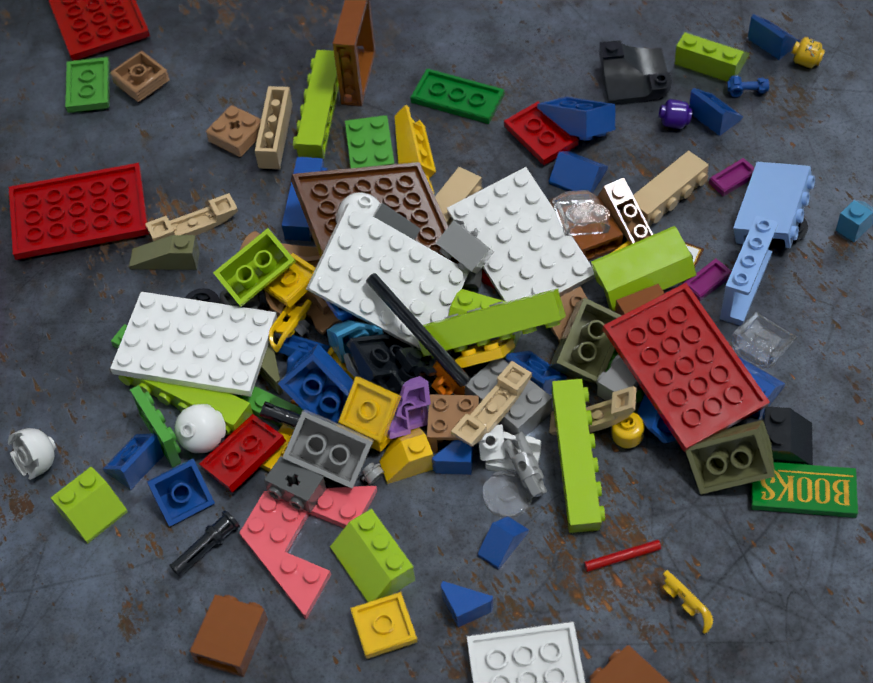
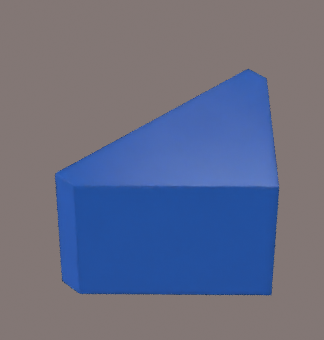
[432,440,473,475]
[478,516,529,570]
[441,581,493,628]

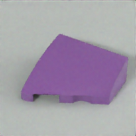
[387,376,431,439]

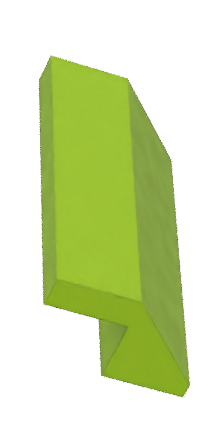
[591,226,696,312]

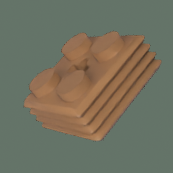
[110,51,169,101]
[206,105,261,157]

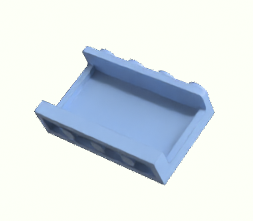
[733,162,815,248]
[720,215,778,326]

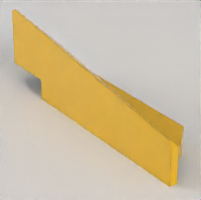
[395,105,436,193]

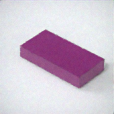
[709,158,754,197]
[683,258,732,302]

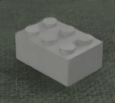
[464,358,552,436]
[282,409,374,489]

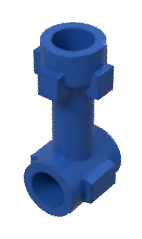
[727,75,769,97]

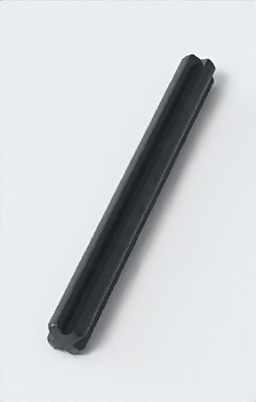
[366,273,470,387]

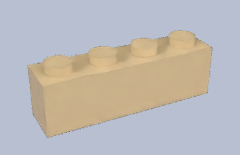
[255,86,292,169]
[633,150,709,226]
[435,167,483,226]

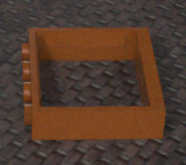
[333,0,376,106]

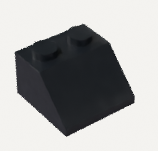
[762,406,813,465]

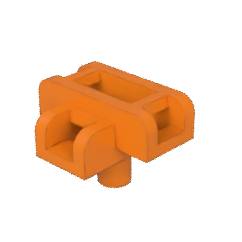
[431,358,465,395]

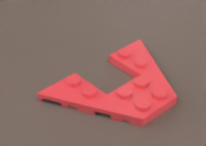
[239,486,377,619]

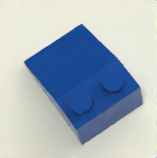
[537,97,615,140]

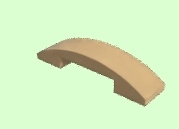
[145,193,238,242]
[451,361,532,447]
[549,386,636,435]

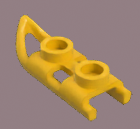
[268,299,312,352]
[662,570,713,634]

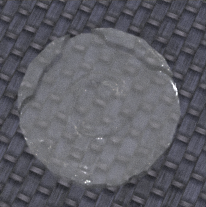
[482,470,533,518]

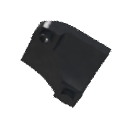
[599,40,672,105]
[346,334,437,395]

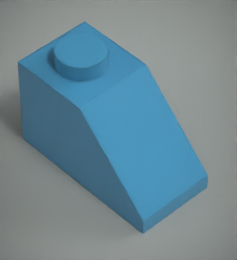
[836,200,873,242]

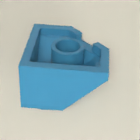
[327,320,383,364]

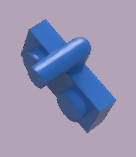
[279,335,330,374]

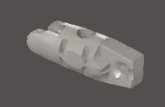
[503,431,547,497]

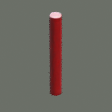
[584,540,661,572]

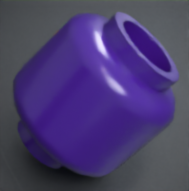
[658,99,692,129]

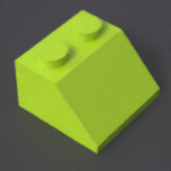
[51,466,128,544]

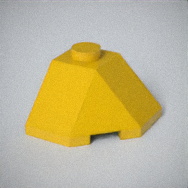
[379,427,434,484]

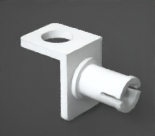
[479,425,506,461]

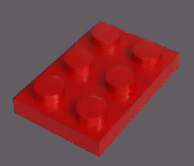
[504,101,578,165]
[199,414,286,492]

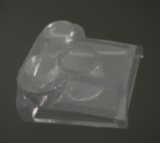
[552,190,610,236]
[730,312,797,369]

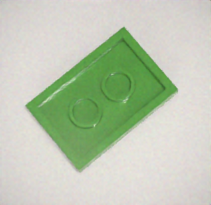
[66,57,110,113]
[345,115,394,168]
[130,385,181,468]

